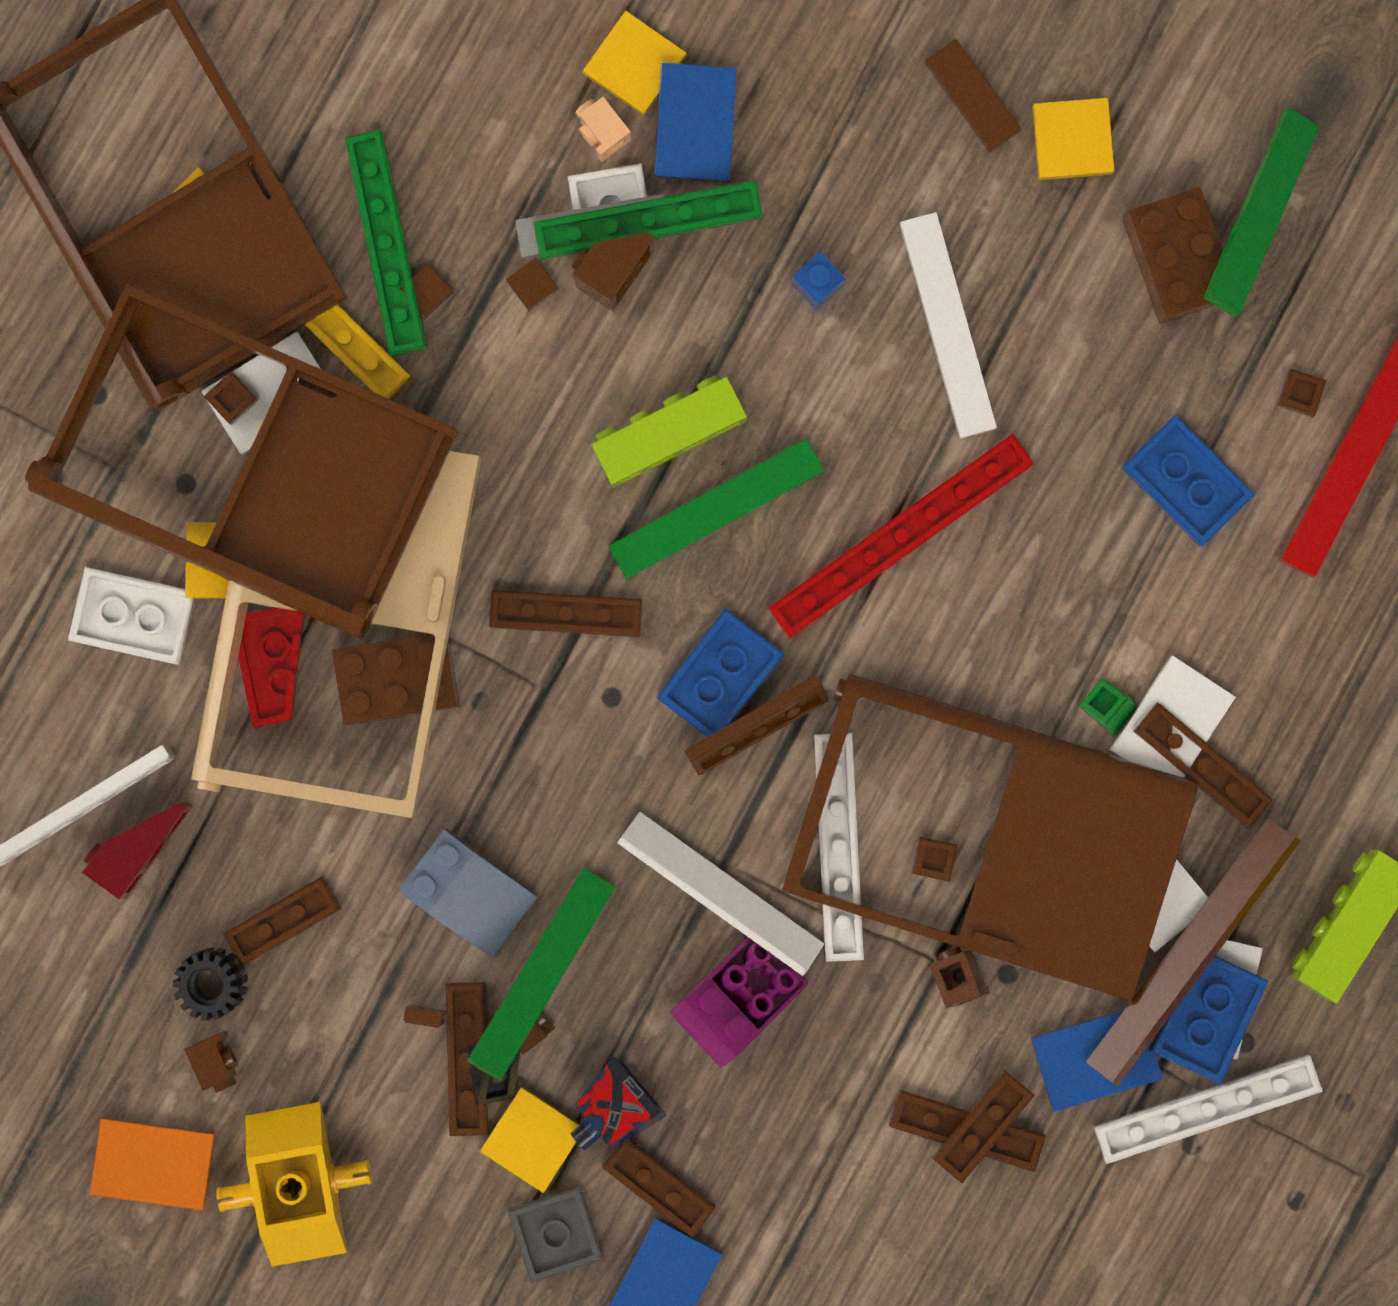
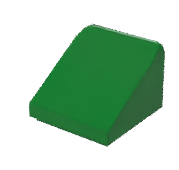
[1079,678,1137,735]

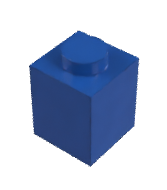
[791,251,846,311]

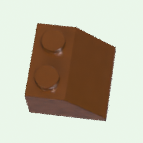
[572,233,655,312]

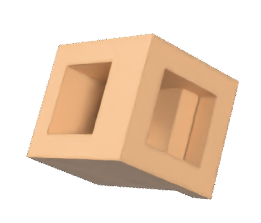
[575,97,631,162]

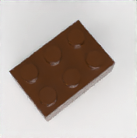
[1122,187,1223,325]
[332,634,460,726]

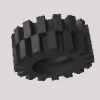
[173,947,248,1021]

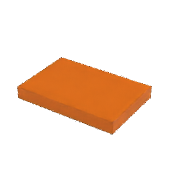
[90,1117,216,1211]

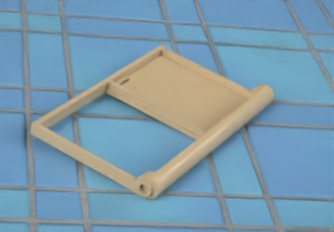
[191,421,481,819]

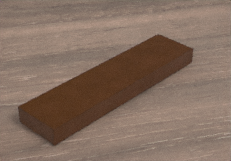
[489,590,642,637]
[684,674,829,776]
[1133,702,1273,829]
[445,982,488,1136]
[889,1089,1046,1172]

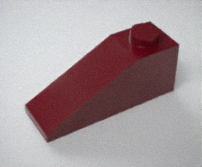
[82,802,193,900]

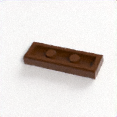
[925,39,1021,153]
[223,876,342,965]
[932,1070,1035,1183]
[602,1139,716,1238]

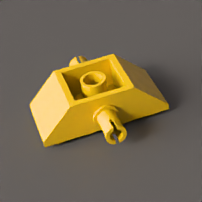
[216,1101,372,1267]

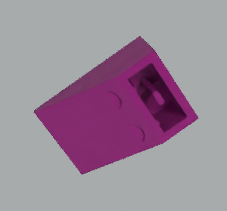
[669,937,809,1068]

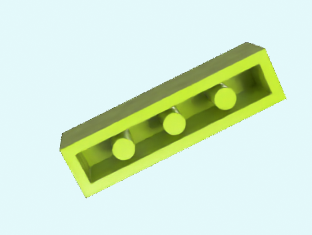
[591,376,747,488]
[1291,850,1398,1004]

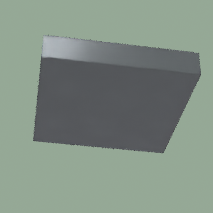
[507,1185,604,1283]

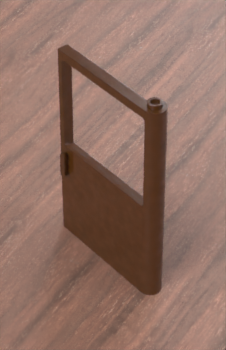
[0,0,348,411]
[25,284,458,639]
[782,673,1198,1001]

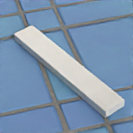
[899,212,997,439]
[814,733,864,962]
[0,745,176,867]
[617,812,824,976]
[1093,1054,1323,1164]

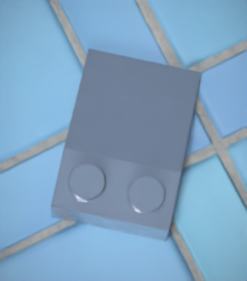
[398,829,538,957]

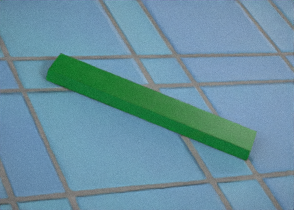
[1203,108,1320,317]
[345,129,428,357]
[533,180,763,261]
[608,438,824,580]
[467,868,616,1081]

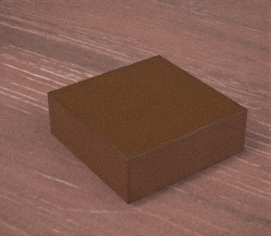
[506,258,559,312]
[400,264,454,318]
[1277,369,1326,418]
[204,371,258,425]
[912,837,957,882]
[403,1005,446,1028]

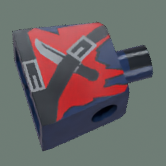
[570,1057,667,1150]

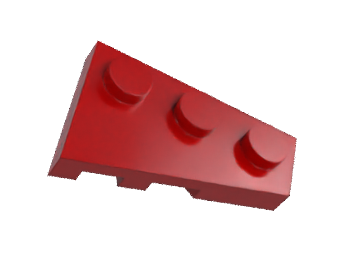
[238,608,304,729]

